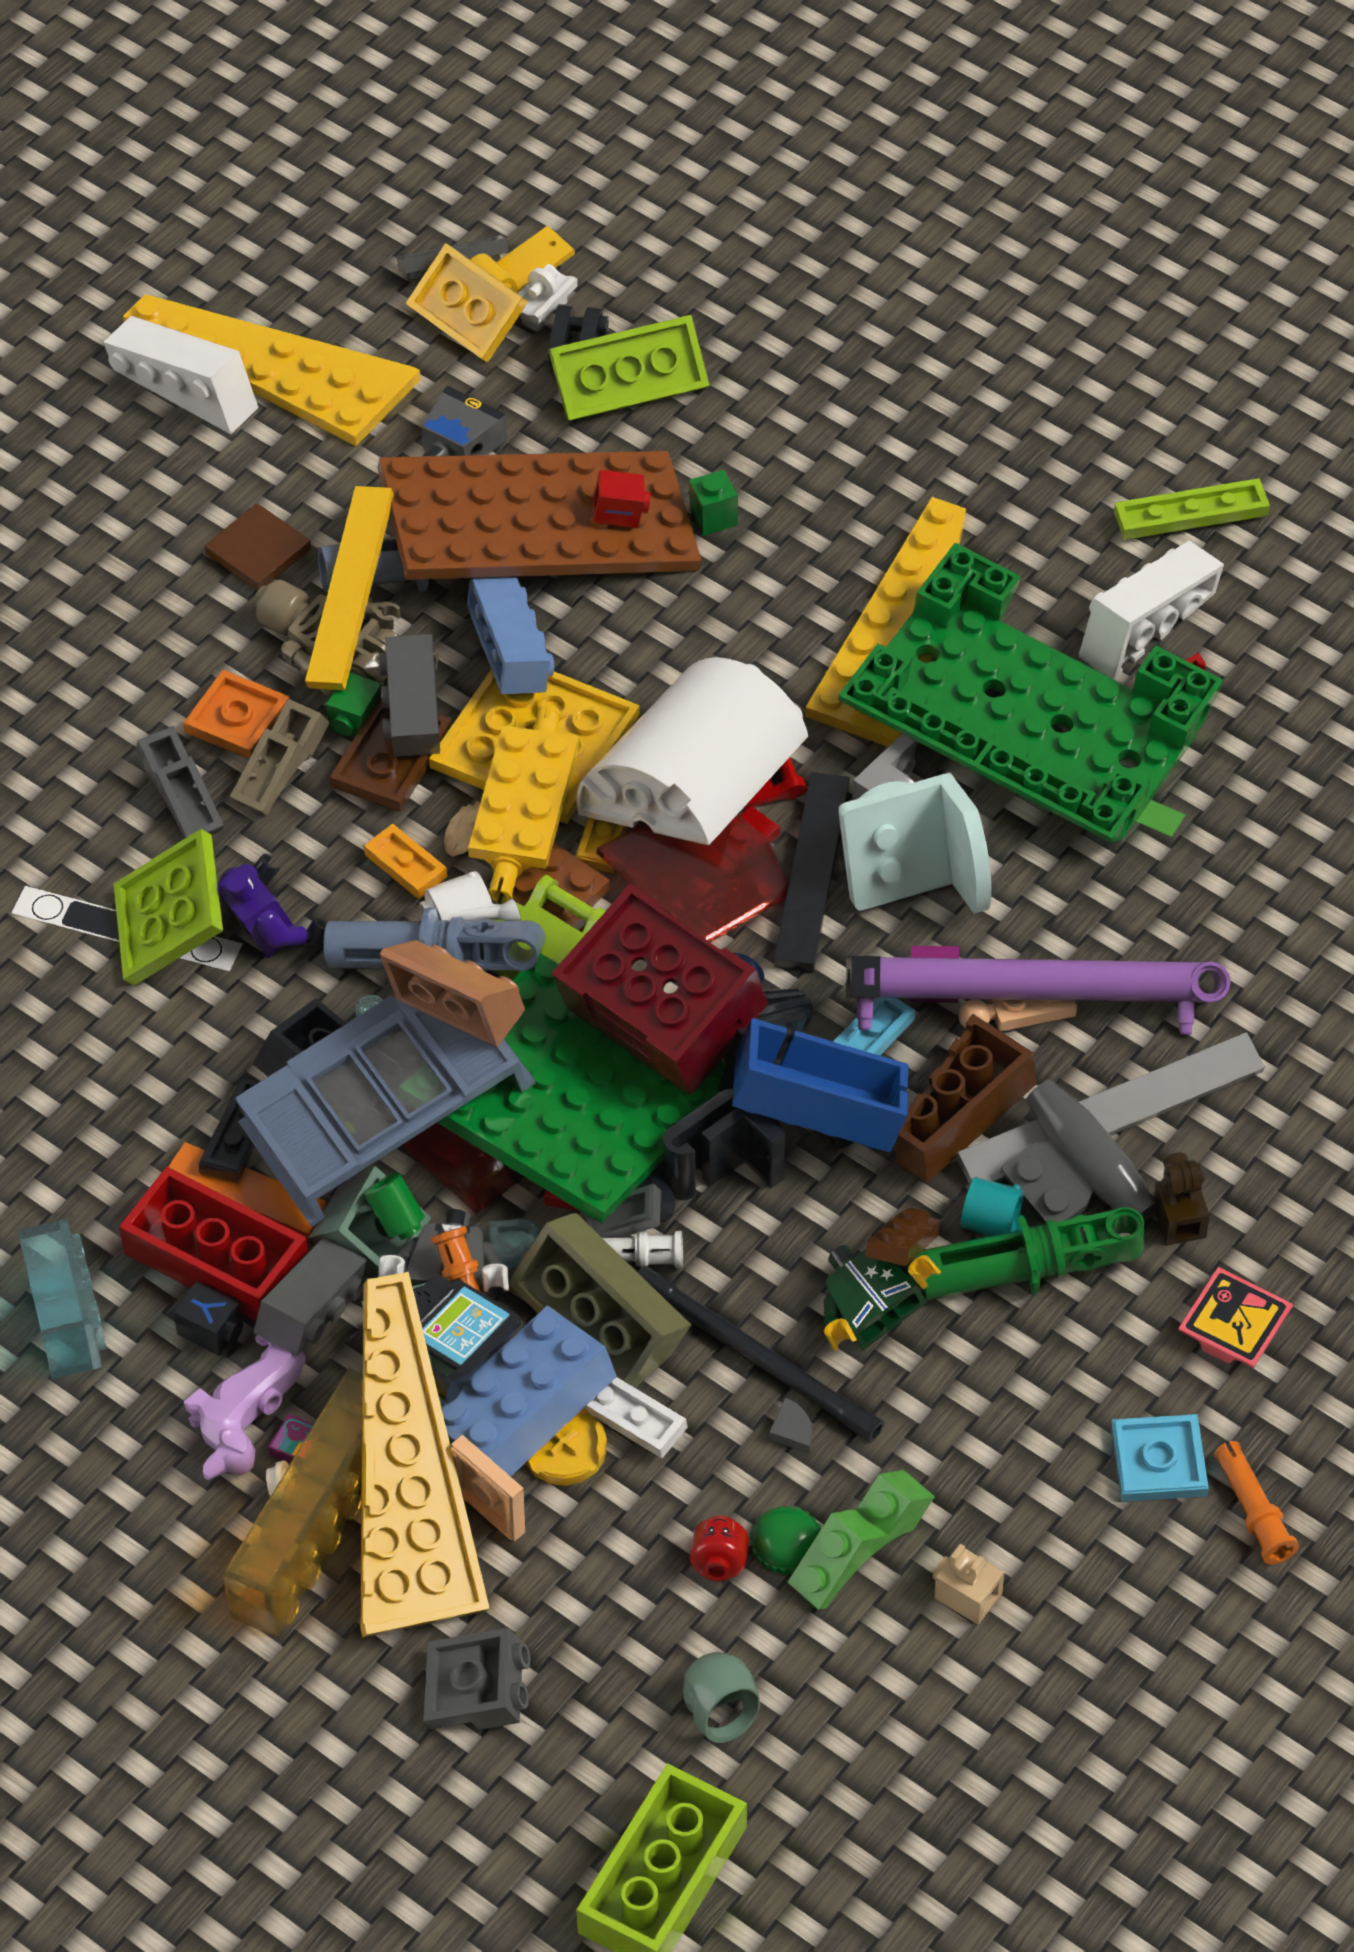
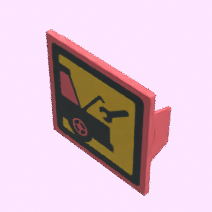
[1178,1267,1293,1368]

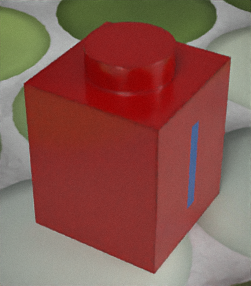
[593,470,651,528]

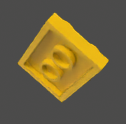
[405,243,528,362]

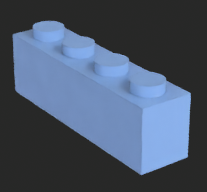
[466,576,554,694]

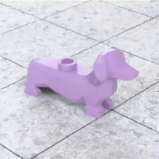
[184,1335,306,1481]

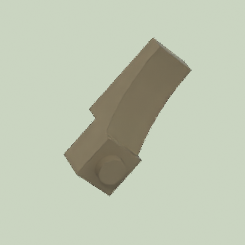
[230,699,330,816]

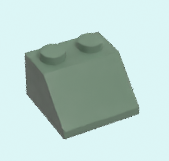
[309,1166,431,1278]

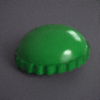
[750,1506,821,1576]

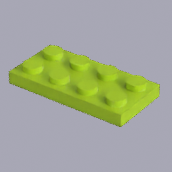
[549,315,710,422]

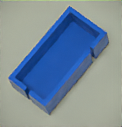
[732,1018,908,1152]

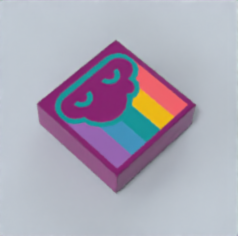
[268,1413,327,1470]

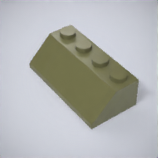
[509,1212,691,1388]

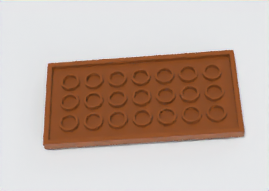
[377,451,702,580]

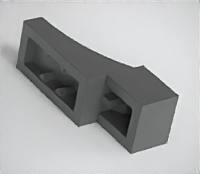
[136,726,224,839]

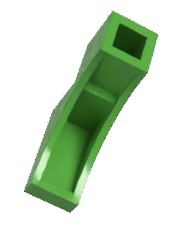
[787,1470,935,1610]

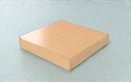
[451,1435,525,1542]

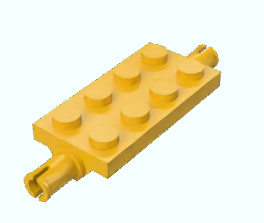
[468,706,579,904]

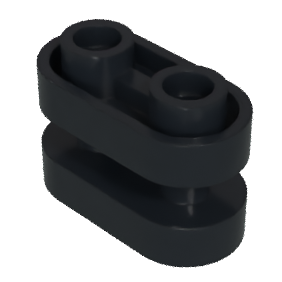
[548,304,609,367]

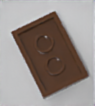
[330,697,452,812]

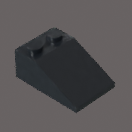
[253,998,408,1115]

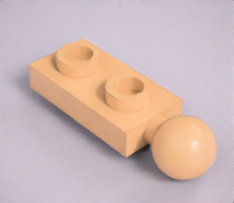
[958,999,1077,1032]

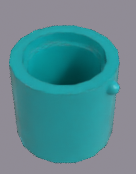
[960,1177,1024,1236]

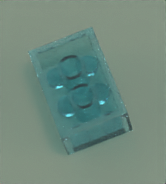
[18,1219,107,1379]

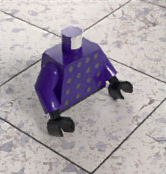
[217,854,326,958]

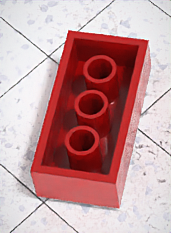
[119,1166,308,1322]

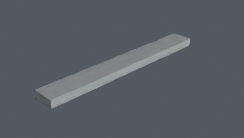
[956,1032,1265,1185]

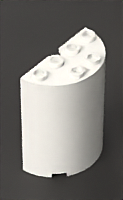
[577,657,808,845]

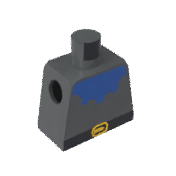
[421,386,507,456]

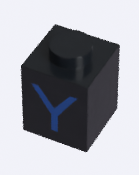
[173,1281,243,1356]

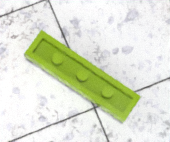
[1114,478,1270,540]

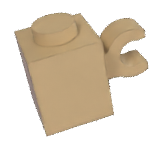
[933,1544,1004,1625]

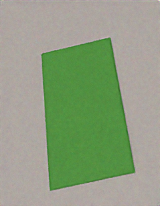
[1136,800,1185,837]

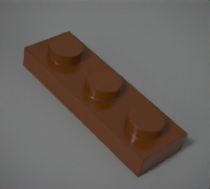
[865,1208,941,1266]

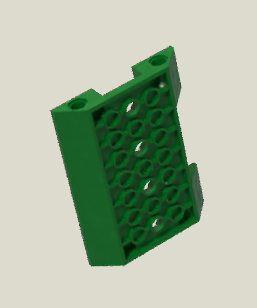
[838,543,1223,843]

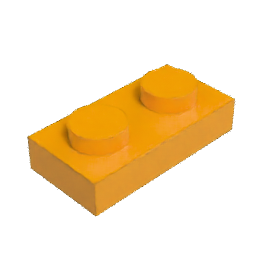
[364,824,448,899]

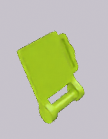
[492,875,606,980]

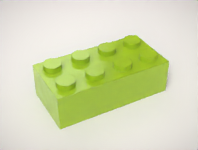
[576,1763,747,1952]

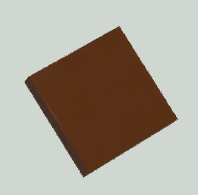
[204,503,312,591]

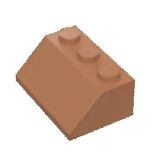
[379,940,525,1047]

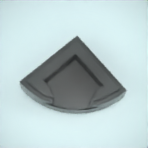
[769,1398,812,1453]

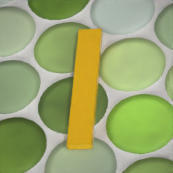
[305,486,394,691]

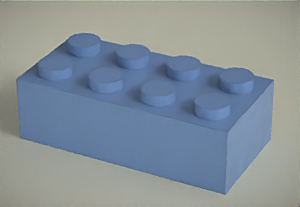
[441,1305,617,1477]

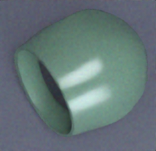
[683,1652,760,1743]

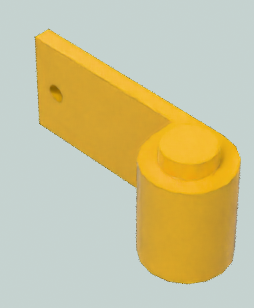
[471,226,575,294]

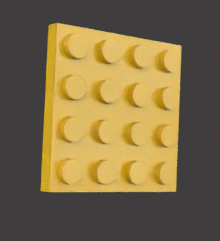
[429,670,640,824]

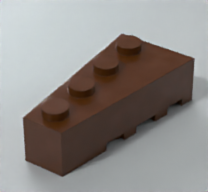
[894,1014,1036,1183]

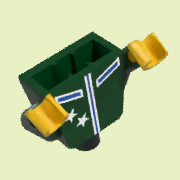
[823,1245,941,1351]

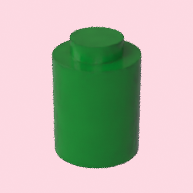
[363,1172,425,1240]

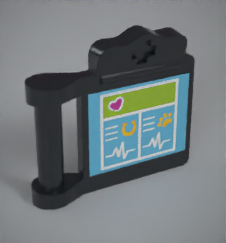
[413,1275,521,1403]

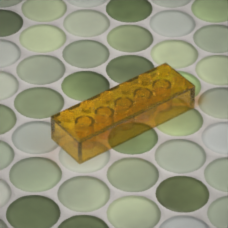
[223,1368,363,1637]

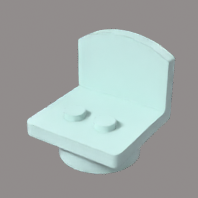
[838,772,991,914]

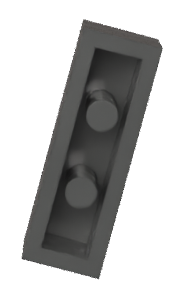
[379,634,440,757]
[253,1237,367,1355]

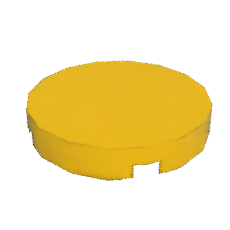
[525,1408,607,1486]

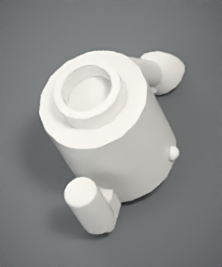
[419,871,521,921]

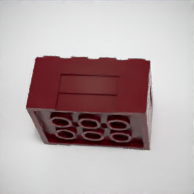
[551,883,768,1096]

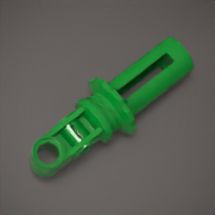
[916,1207,1144,1301]

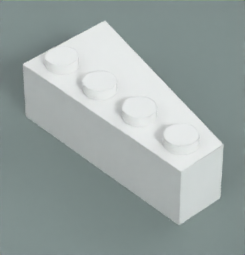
[103,316,259,434]
[1078,541,1224,680]

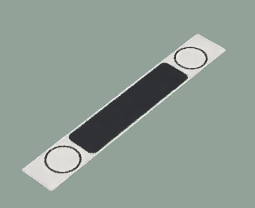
[12,886,242,971]

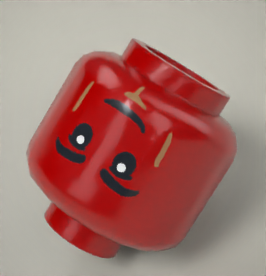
[690,1515,749,1581]

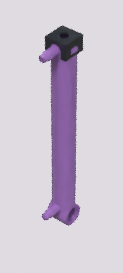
[846,956,1231,1035]

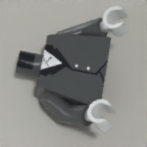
[378,1209,509,1296]

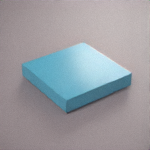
[1111,1414,1209,1502]

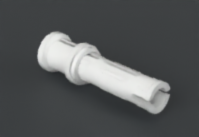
[603,1231,683,1269]

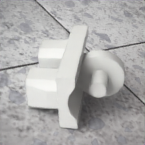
[518,264,578,331]

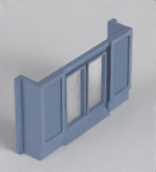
[235,996,536,1227]

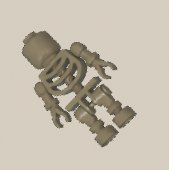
[254,579,438,696]

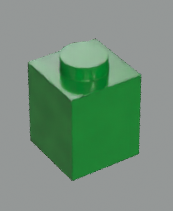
[689,470,738,536]
[326,673,382,738]

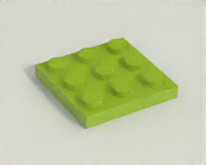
[114,829,223,986]

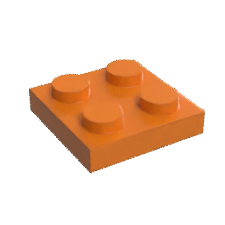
[183,670,290,759]

